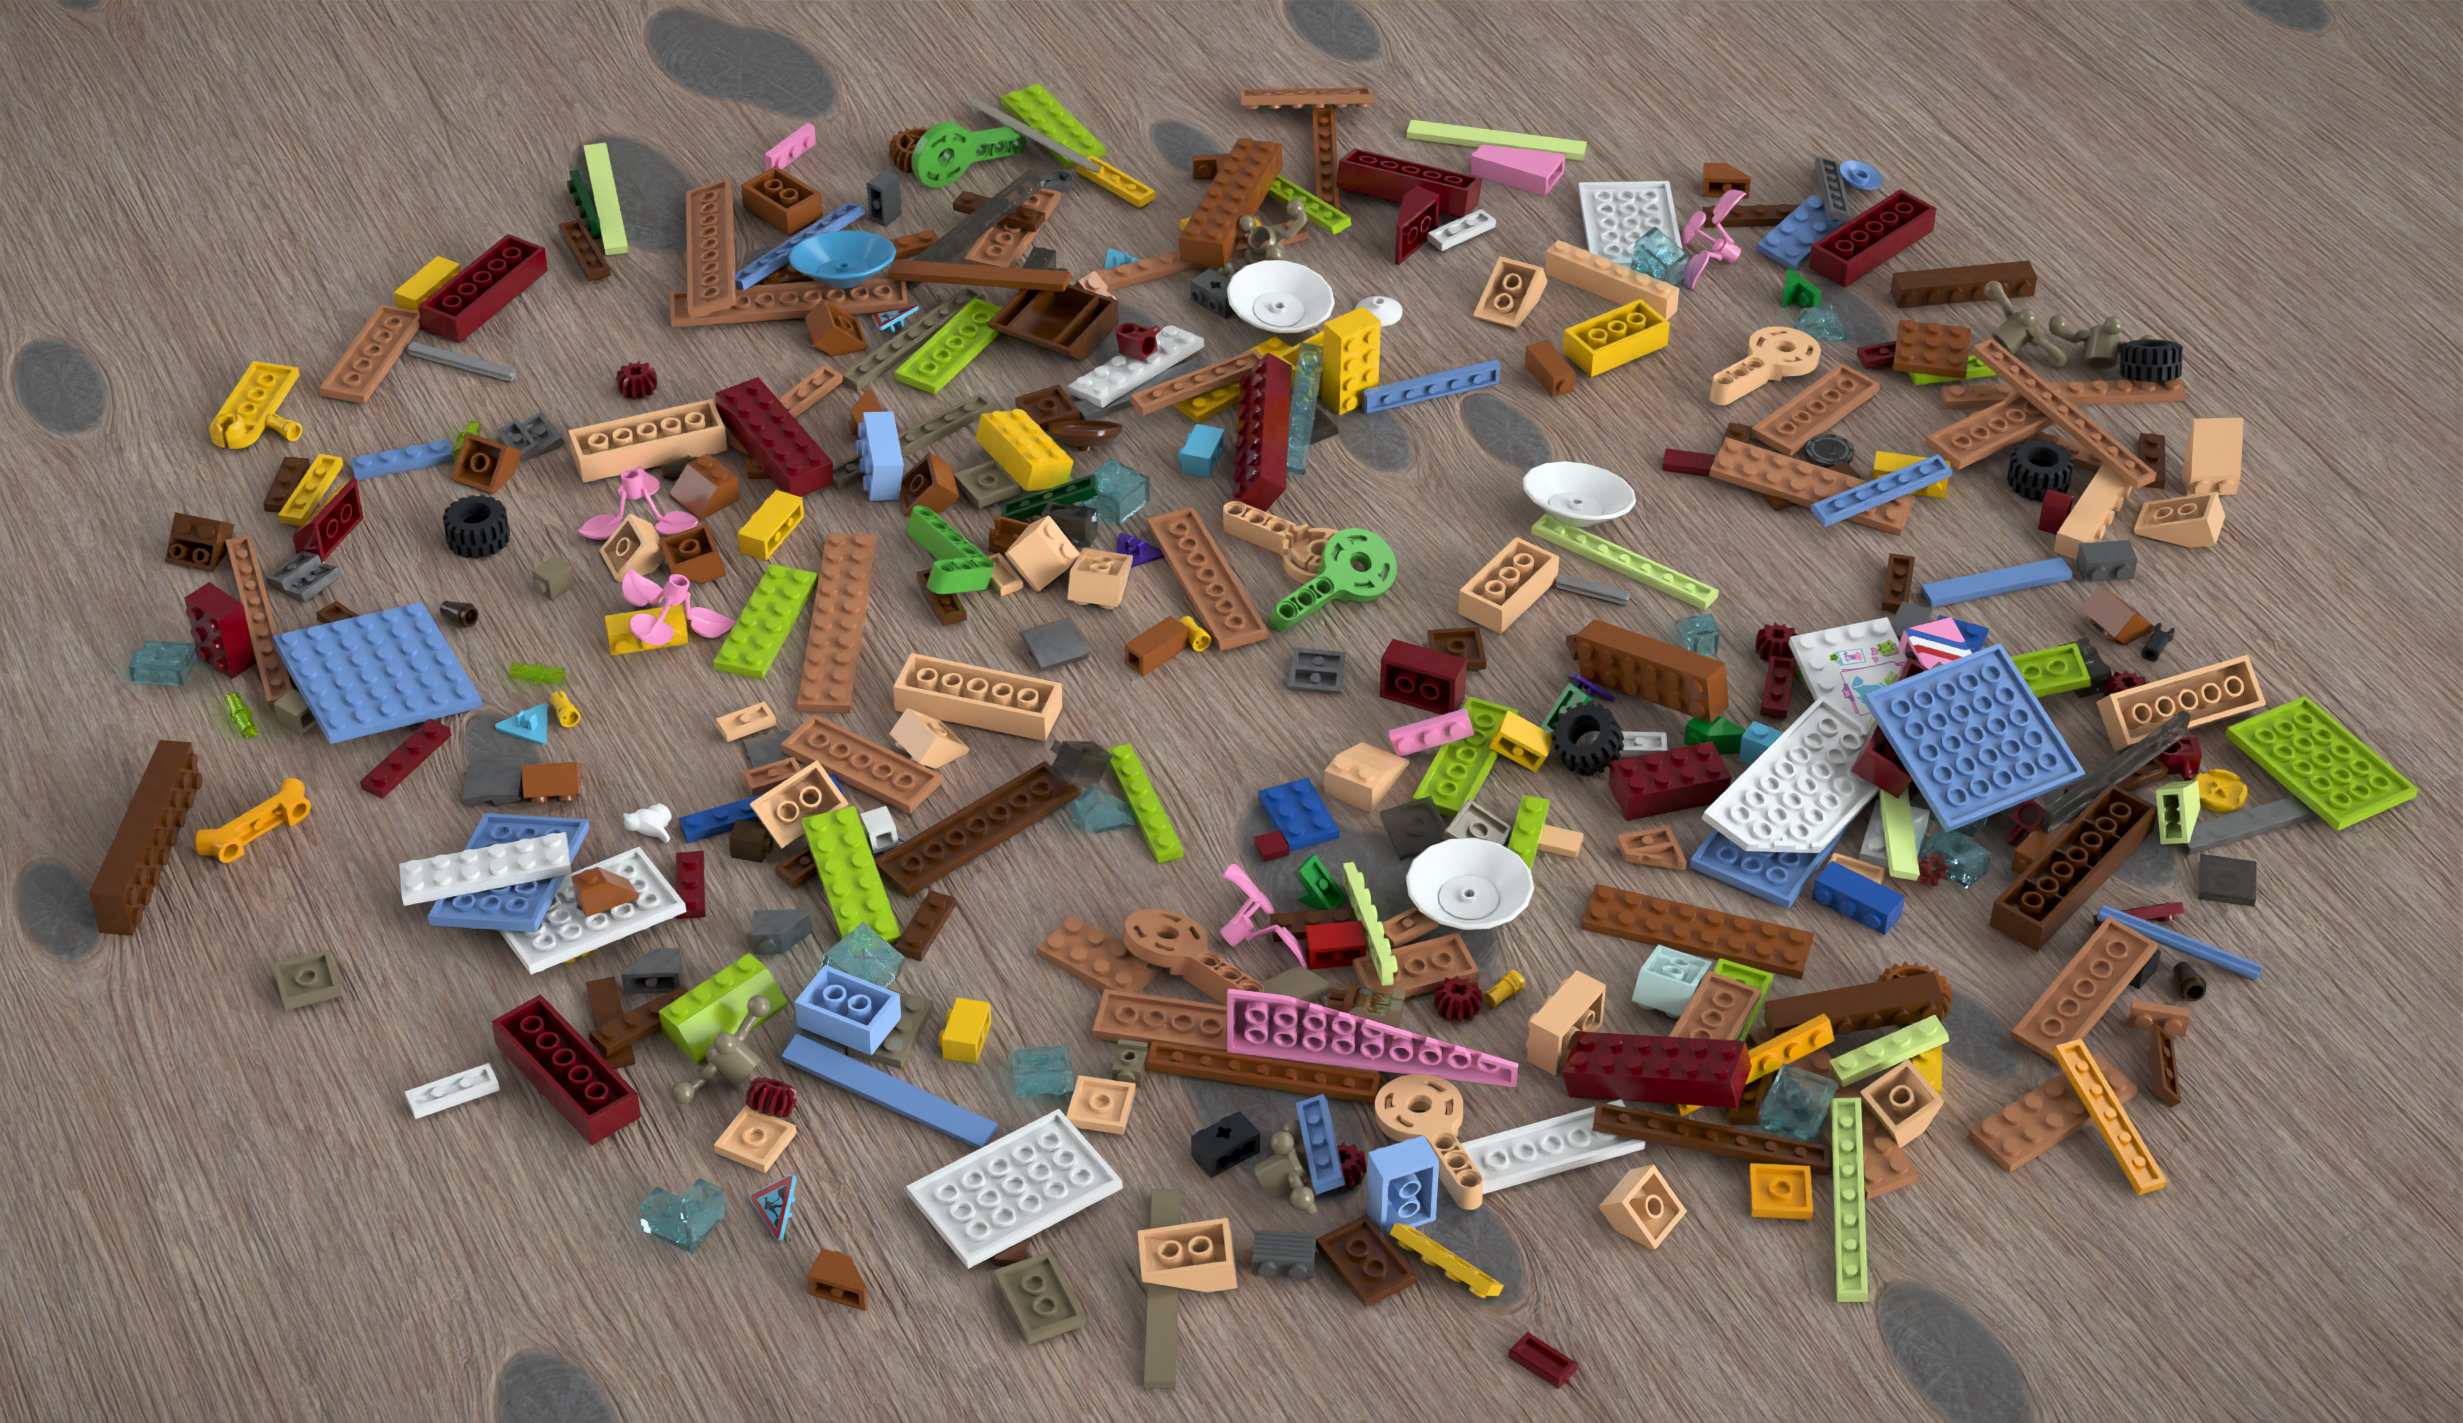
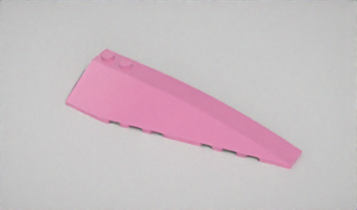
[1227,989,1518,1087]

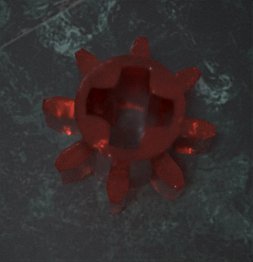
[1917,851,1951,886]

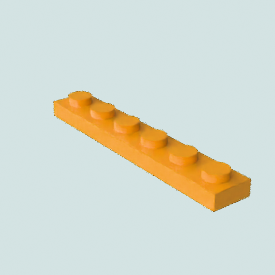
[1675,1014,1835,1117]
[2053,1039,2167,1195]

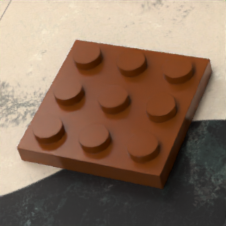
[1893,320,1971,379]

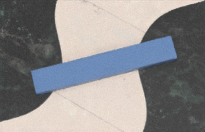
[1362,360,1500,414]
[1810,454,1952,527]
[1920,557,2073,608]

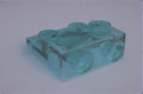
[129,640,197,686]
[1010,1045,1074,1098]
[1759,1063,1838,1142]

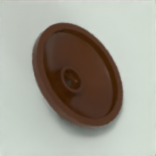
[1049,420,1123,451]

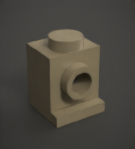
[1112,1039,1148,1088]

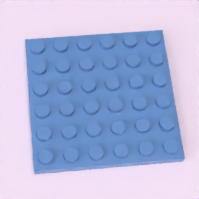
[272,602,482,744]
[1862,643,2085,832]

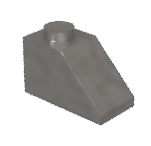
[752,909,812,954]
[621,948,683,994]

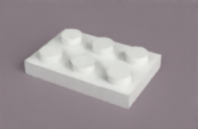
[1859,799,1930,868]

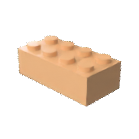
[1458,537,1559,634]

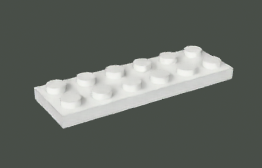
[1068,325,1205,408]
[399,832,572,906]
[1461,1099,1645,1194]

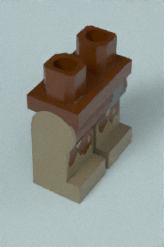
[1327,983,1406,1028]

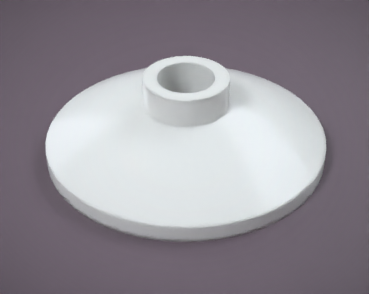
[1355,296,1402,327]

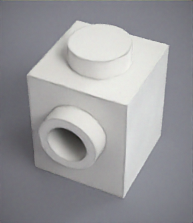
[860,806,899,854]

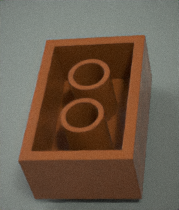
[741,166,823,235]

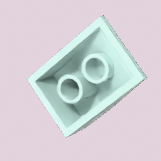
[1632,945,1712,1019]

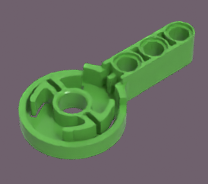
[912,122,1027,188]
[1268,528,1397,632]

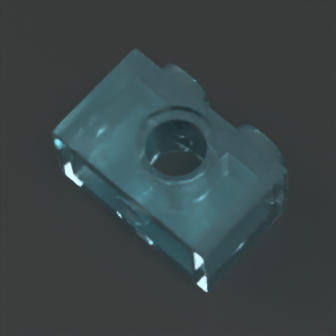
[1923,828,1991,888]

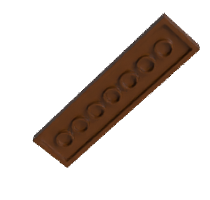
[874,761,1079,898]

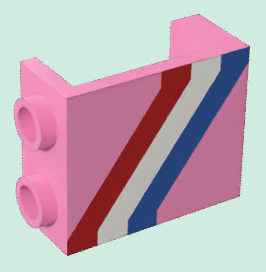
[1899,617,1972,669]

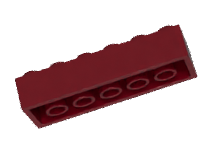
[1336,148,1482,218]
[1809,189,1937,288]
[418,234,548,343]
[715,377,833,497]
[1851,658,1930,799]
[491,994,641,1146]
[1562,1031,1752,1108]

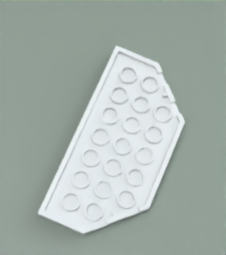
[1701,696,1880,853]

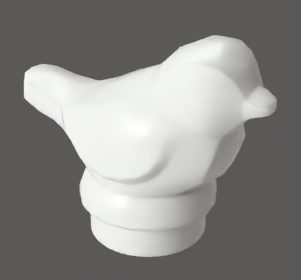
[623,803,672,843]

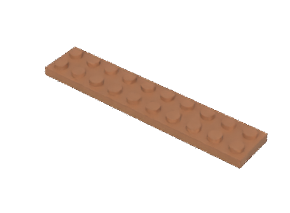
[686,178,736,319]
[670,276,908,328]
[797,533,878,713]
[1092,989,1379,1075]

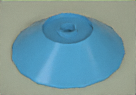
[788,230,896,288]

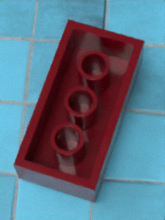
[1608,741,1732,821]

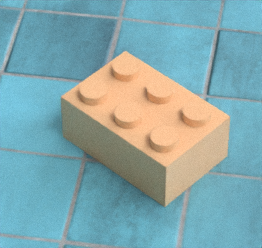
[1526,970,1606,1076]

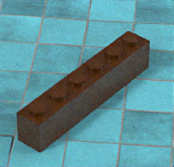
[1890,260,2037,308]
[1764,972,1944,1039]

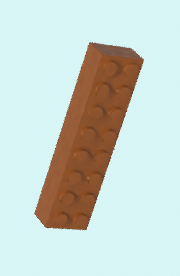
[1179,138,1283,267]

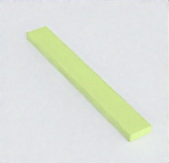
[1407,120,1587,161]
[584,143,628,256]
[1531,513,1719,611]
[1870,716,1920,881]
[1831,1098,1868,1302]

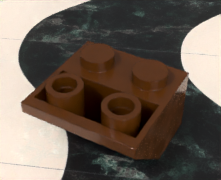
[165,512,235,571]

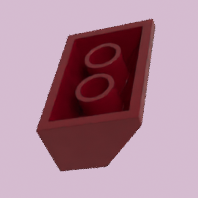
[293,478,364,563]

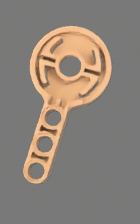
[1709,326,1821,405]
[1223,501,1359,584]
[1375,1074,1483,1210]

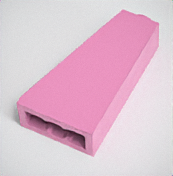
[1469,144,1565,196]

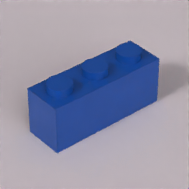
[1812,861,1905,935]

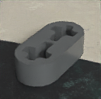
[1030,171,1072,193]

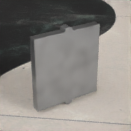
[743,730,799,769]

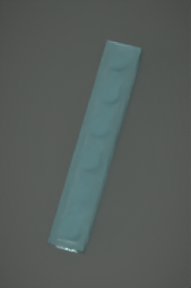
[1287,342,1323,475]

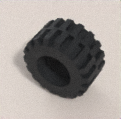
[2120,339,2183,382]
[2007,439,2074,502]
[443,495,510,559]
[1551,701,1624,776]

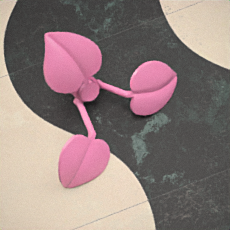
[1680,190,1746,291]
[578,467,698,540]
[622,568,736,645]
[1220,864,1308,969]

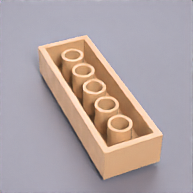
[568,399,727,483]
[893,653,1062,741]
[2096,655,2266,752]

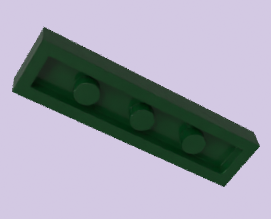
[567,169,602,240]
[1001,474,1098,522]

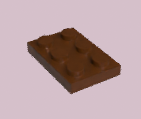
[1316,1214,1417,1308]

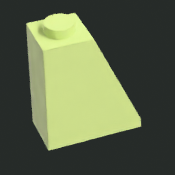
[2156,780,2200,844]

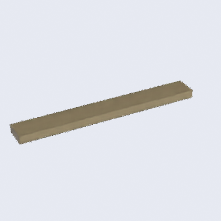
[971,97,1102,173]
[842,286,985,392]
[832,393,996,491]
[1144,1189,1182,1388]

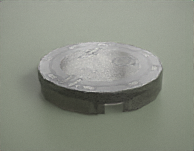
[1804,434,1855,468]

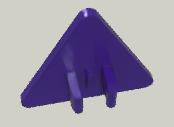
[1116,533,1164,568]
[1566,673,1615,702]

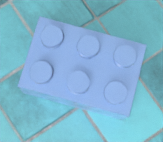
[856,412,904,501]
[794,965,901,1055]
[1366,1135,1439,1236]

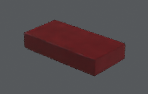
[1662,448,1715,477]
[1508,1332,1578,1389]

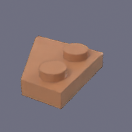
[1616,826,1687,870]

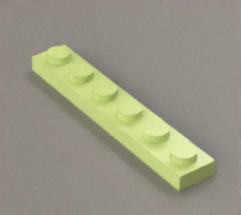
[1343,862,1398,986]

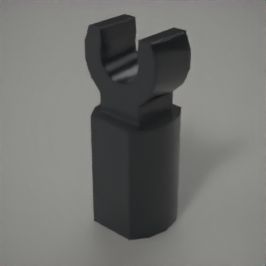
[2141,623,2175,662]

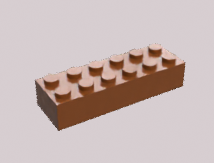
[1576,619,1729,723]

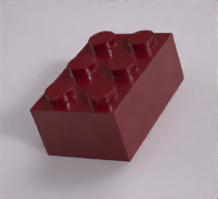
[184,582,256,679]
[1380,639,1467,715]

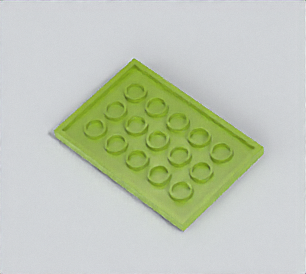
[2225,696,2418,831]

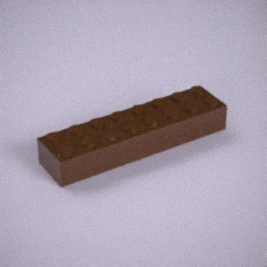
[89,740,203,936]
[1989,783,2158,952]

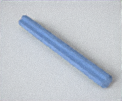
[2097,905,2262,980]

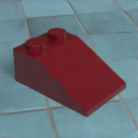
[1395,185,1439,265]

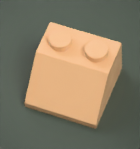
[599,513,666,582]
[1005,515,1080,592]
[889,708,970,769]
[1860,1059,1944,1148]
[1599,1164,1687,1250]

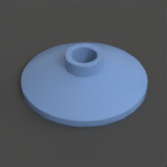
[1839,160,1883,190]

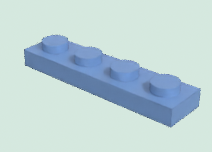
[350,439,454,480]
[1296,1094,1345,1194]

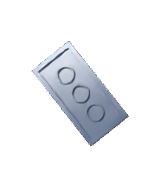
[1756,194,1846,271]

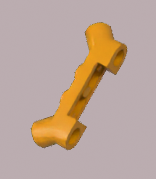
[194,778,311,863]

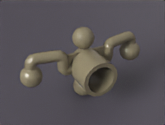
[1217,199,1307,280]
[1984,281,2068,368]
[2049,314,2155,369]
[671,995,770,1104]
[1254,1119,1321,1215]

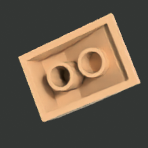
[1473,256,1547,329]
[2181,418,2244,496]
[2134,492,2225,548]
[1067,548,1133,609]
[1324,742,1409,813]
[750,760,849,849]
[1138,1218,1237,1292]

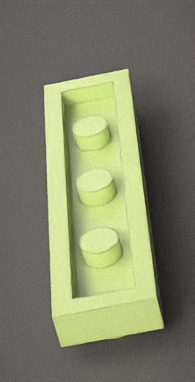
[1829,1015,1949,1087]

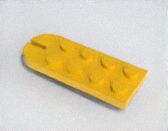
[209,361,299,449]

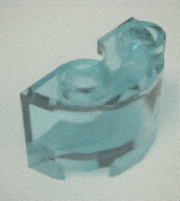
[1794,306,1847,341]

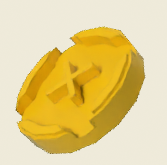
[2194,769,2247,813]

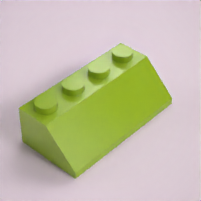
[659,953,788,1065]

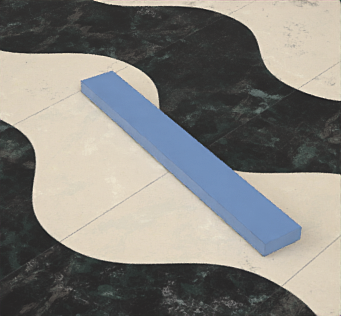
[735,203,865,290]
[781,1034,998,1149]

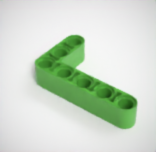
[906,505,995,594]

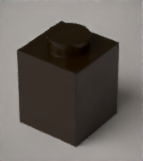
[729,819,773,863]

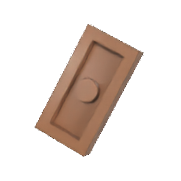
[743,757,801,796]
[1382,906,1439,949]
[2127,999,2191,1037]

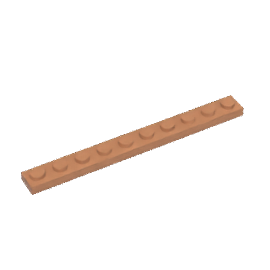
[1087,219,1309,292]
[1972,338,2156,490]
[1941,378,2186,409]
[225,535,292,709]

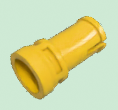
[266,413,302,441]
[1179,616,1211,652]
[550,691,581,728]
[1483,970,1525,1008]

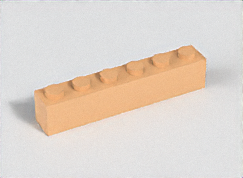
[1545,240,1679,320]
[2054,463,2132,560]

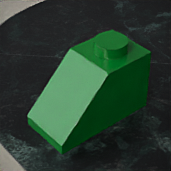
[1684,716,1746,755]

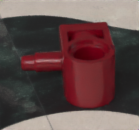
[1115,323,1161,361]
[2038,489,2074,535]
[2154,737,2202,781]
[2006,799,2052,846]

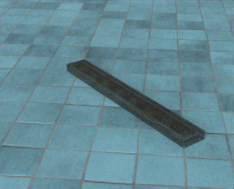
[905,169,1046,290]
[2040,710,2191,834]

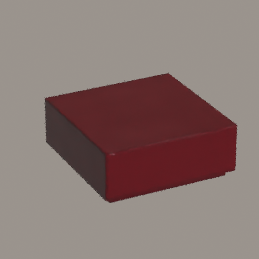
[1254,830,1290,862]

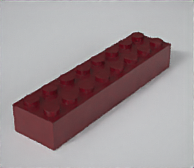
[1232,352,1292,512]

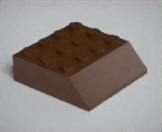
[988,284,1119,361]

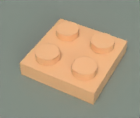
[1066,1075,1136,1135]
[714,1105,797,1173]

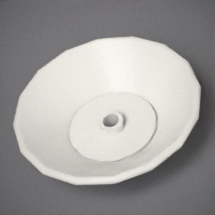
[1227,260,1335,333]
[1522,461,1636,527]
[1406,838,1534,930]

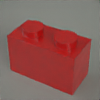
[1305,921,1366,969]

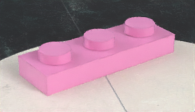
[764,123,816,171]
[1389,708,1474,756]

